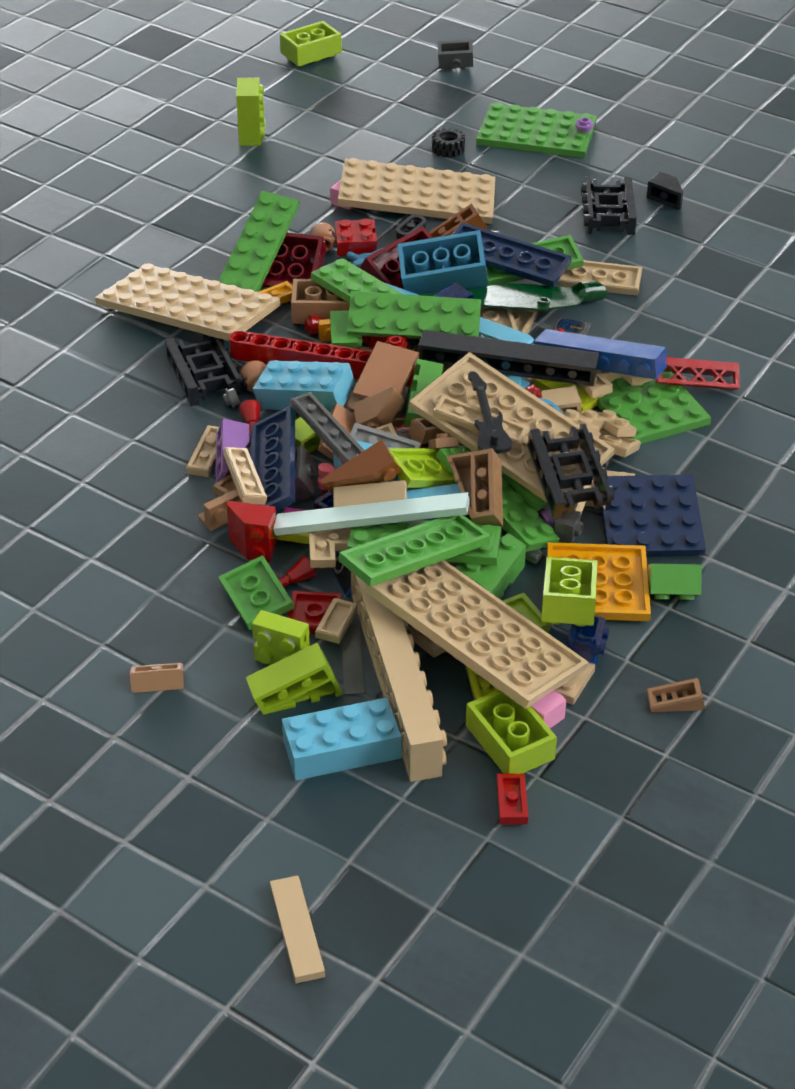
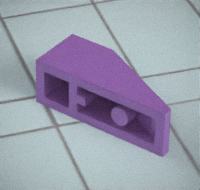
[215,418,252,484]

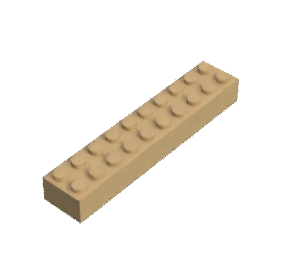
[351,572,447,782]

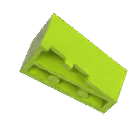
[246,643,344,715]

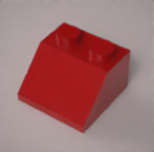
[227,501,277,563]

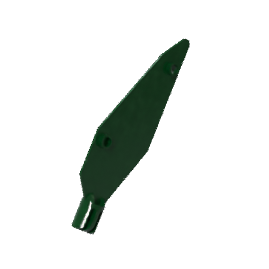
[420,281,608,312]

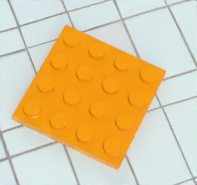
[547,542,651,621]

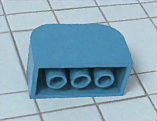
[398,230,488,295]

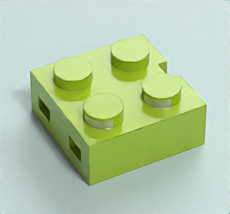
[252,610,310,665]

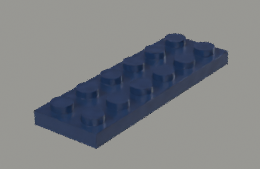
[452,222,572,287]
[251,406,295,511]

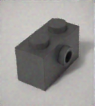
[438,39,474,69]

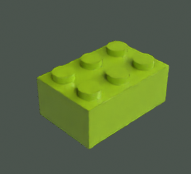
[280,21,342,66]
[236,78,265,146]
[541,557,597,626]
[466,690,557,774]

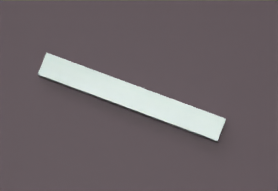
[273,492,470,536]

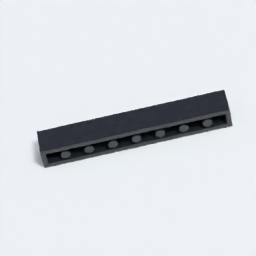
[418,330,599,386]

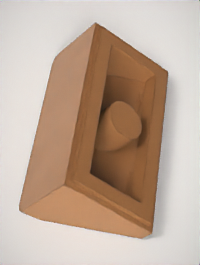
[130,663,184,693]

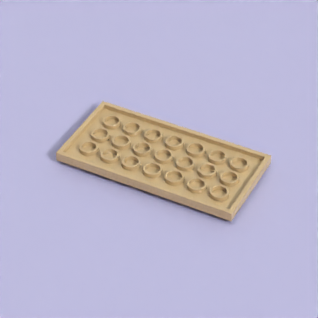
[337,158,495,224]
[95,264,280,341]
[409,352,615,502]
[364,560,589,709]

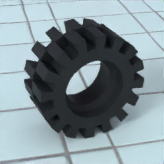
[432,128,465,158]

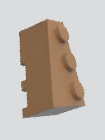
[446,448,503,527]

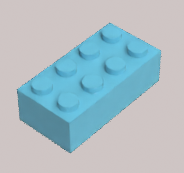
[253,360,356,412]
[282,697,402,781]

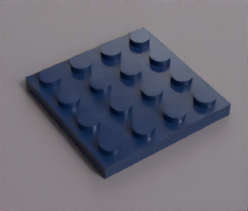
[601,474,706,557]

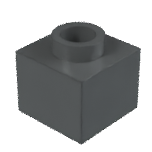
[554,510,583,543]

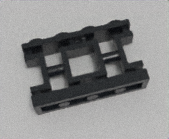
[581,177,637,235]
[165,335,244,407]
[527,423,615,519]

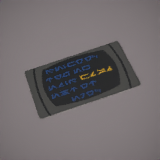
[550,316,592,335]

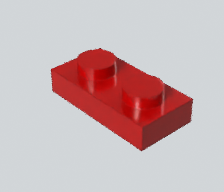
[497,773,528,825]

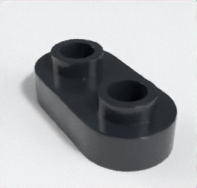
[396,215,426,239]

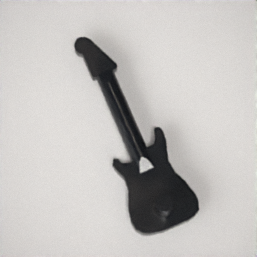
[468,371,512,454]

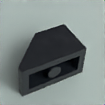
[646,172,683,210]

